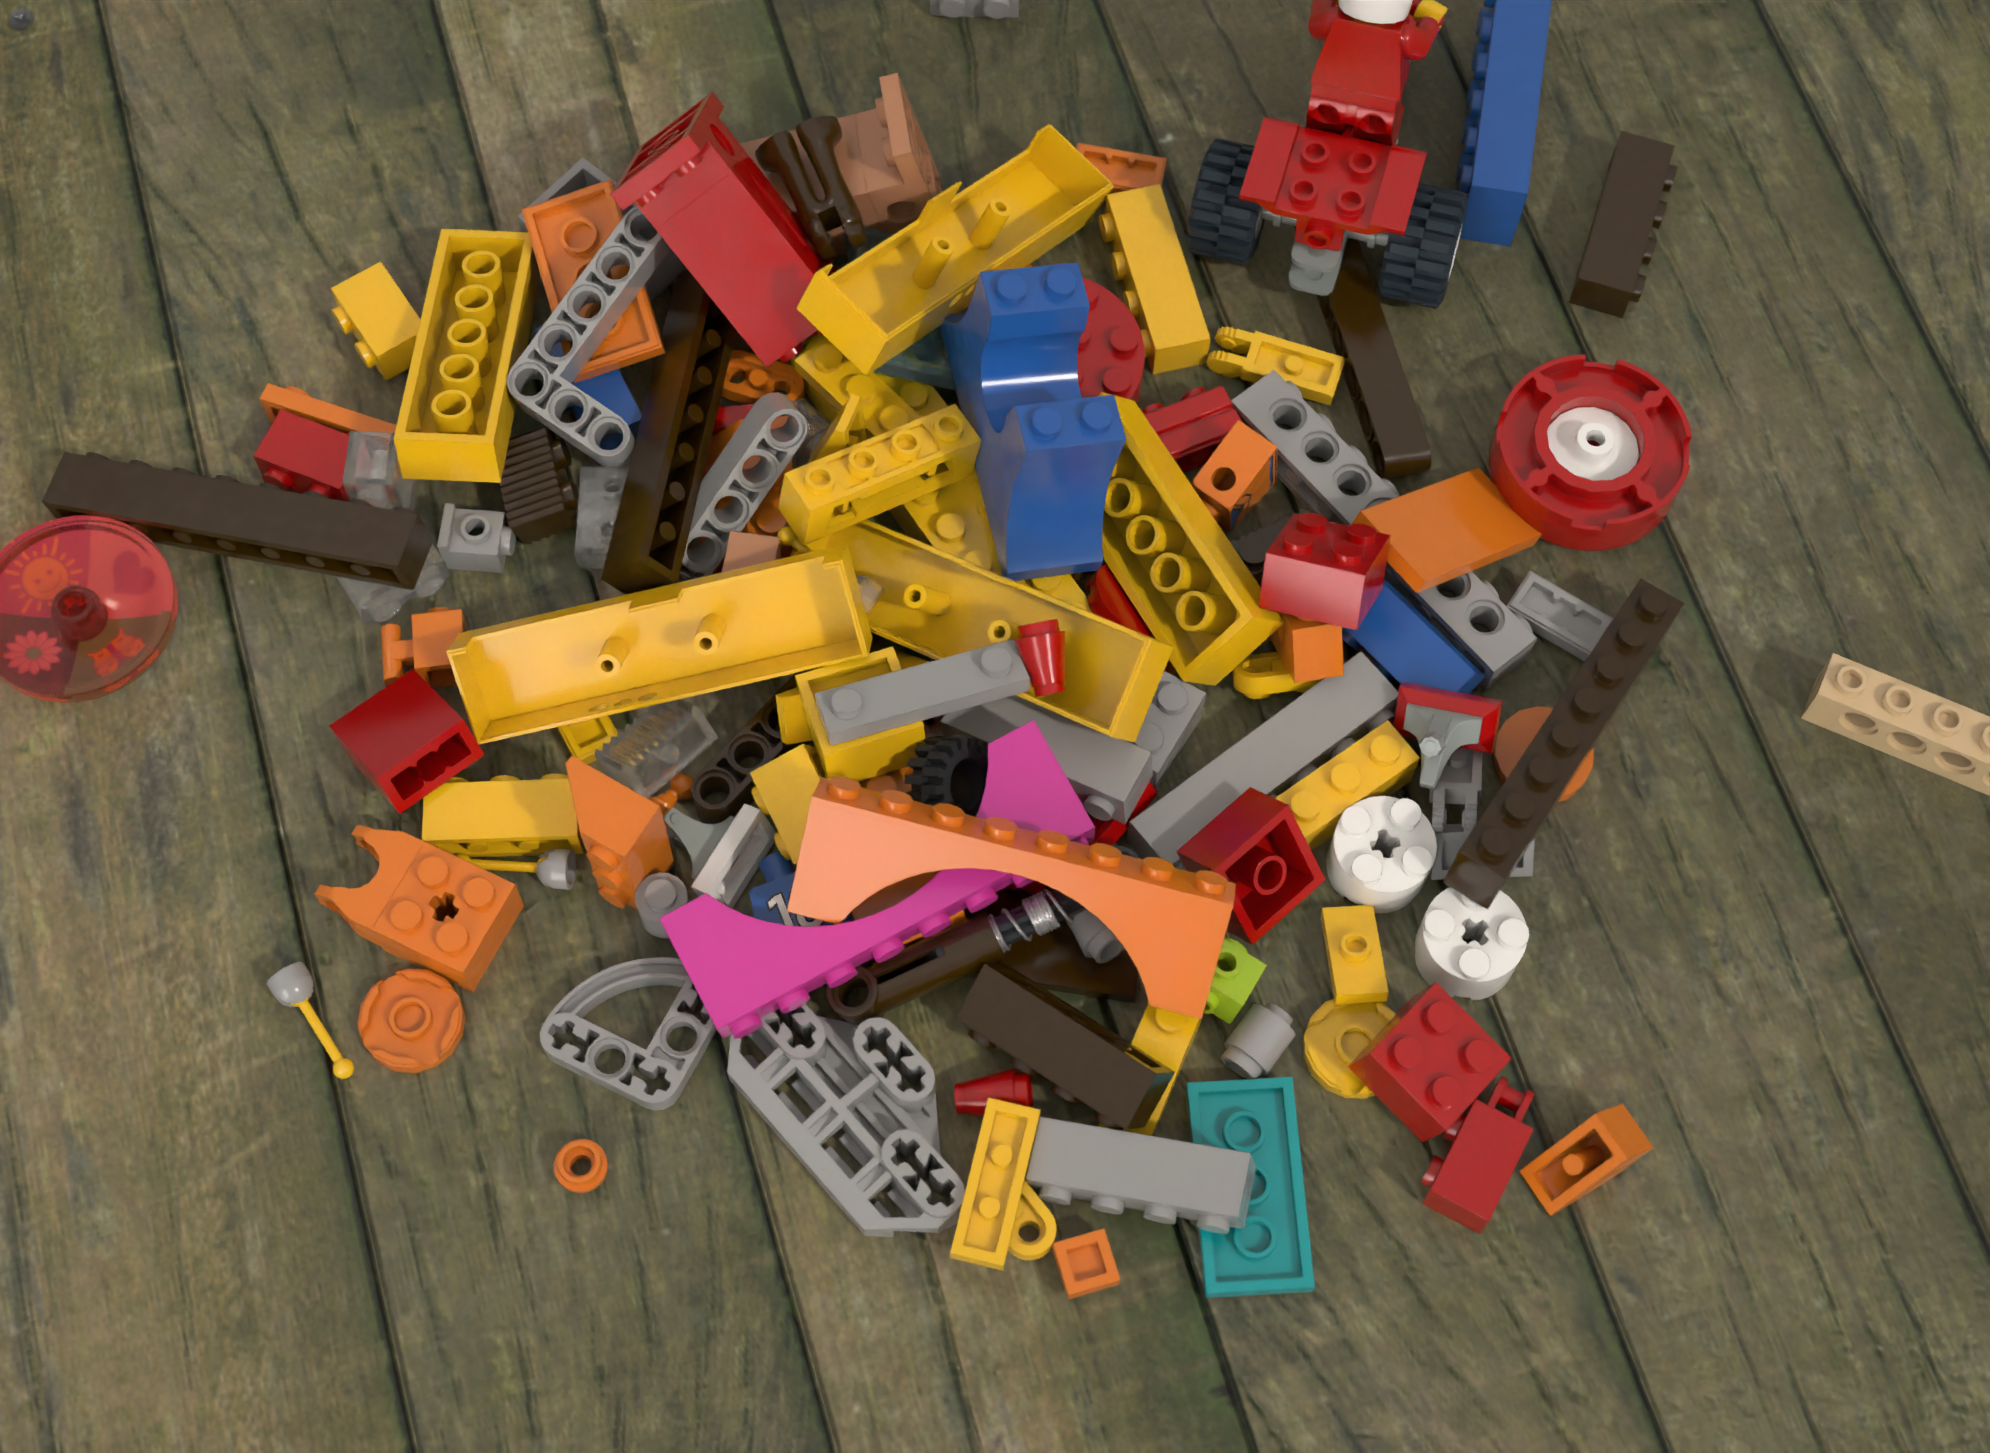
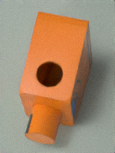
[1191,420,1278,532]

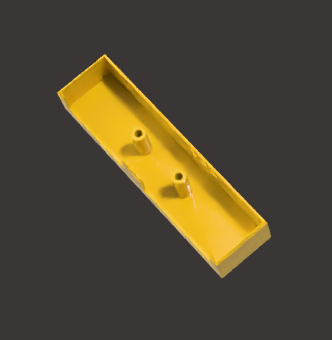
[796,124,1114,376]
[790,507,1174,743]
[446,544,873,745]

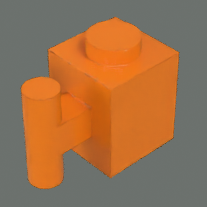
[381,607,469,688]

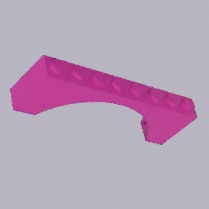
[659,720,1095,1039]

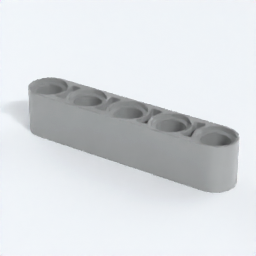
[678,392,807,582]

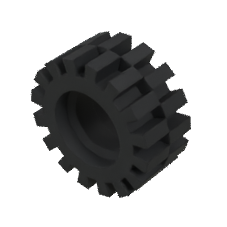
[904,736,988,817]

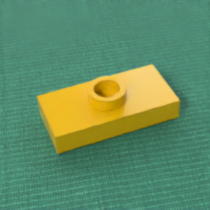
[1320,905,1389,1005]

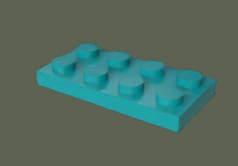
[1186,1077,1315,1298]

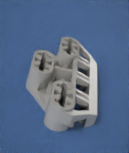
[727,1003,965,1237]

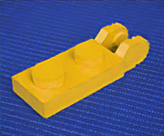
[1206,326,1346,406]

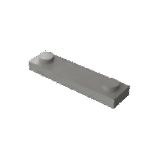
[815,639,1030,746]

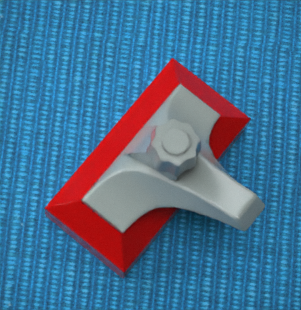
[1393,682,1503,790]

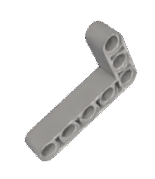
[507,206,670,469]

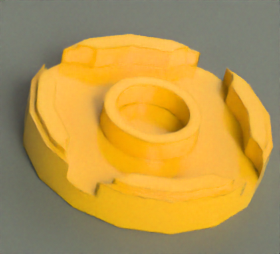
[1303,999,1396,1099]

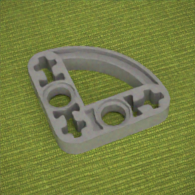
[540,957,717,1111]

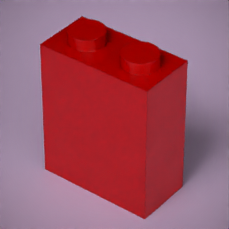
[329,669,484,814]

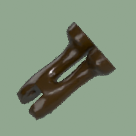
[755,116,867,261]

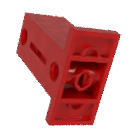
[610,91,838,367]

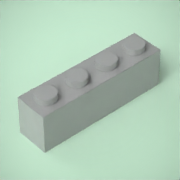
[941,695,1153,824]
[1026,1117,1256,1234]

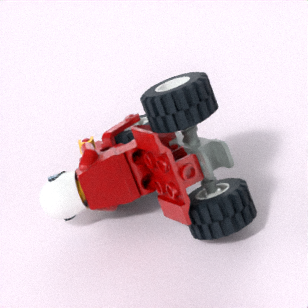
[1187,0,1468,309]

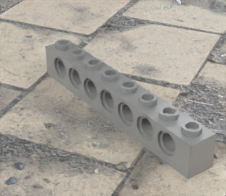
[1231,370,1537,692]

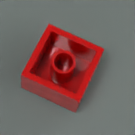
[1259,513,1391,630]
[1176,787,1326,945]
[1348,982,1512,1142]

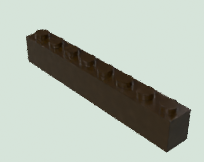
[601,269,736,595]
[42,452,434,590]
[1443,579,1684,910]

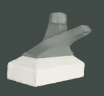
[663,804,776,908]

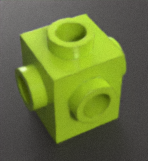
[1203,937,1267,1024]

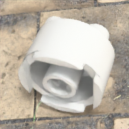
[1326,796,1437,913]
[1415,887,1529,1000]

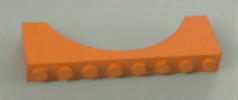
[787,777,1236,1019]

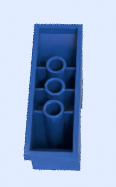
[940,262,1126,581]

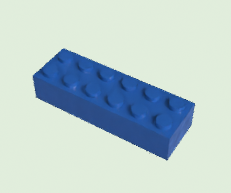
[1456,0,1552,247]

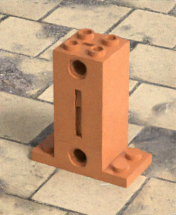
[740,72,943,256]

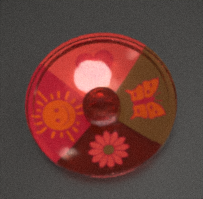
[0,515,179,703]

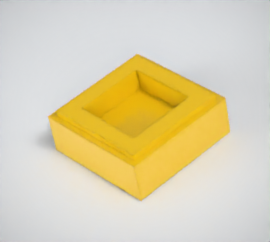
[556,709,624,765]

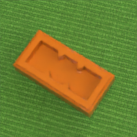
[1076,143,1167,194]

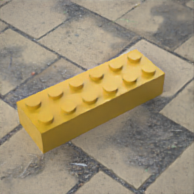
[393,229,541,483]
[1099,392,1284,686]

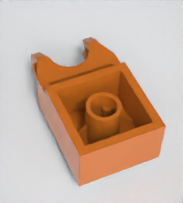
[314,825,524,993]

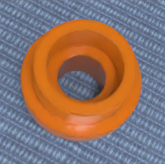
[554,1139,608,1193]

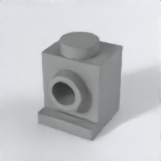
[437,503,516,573]

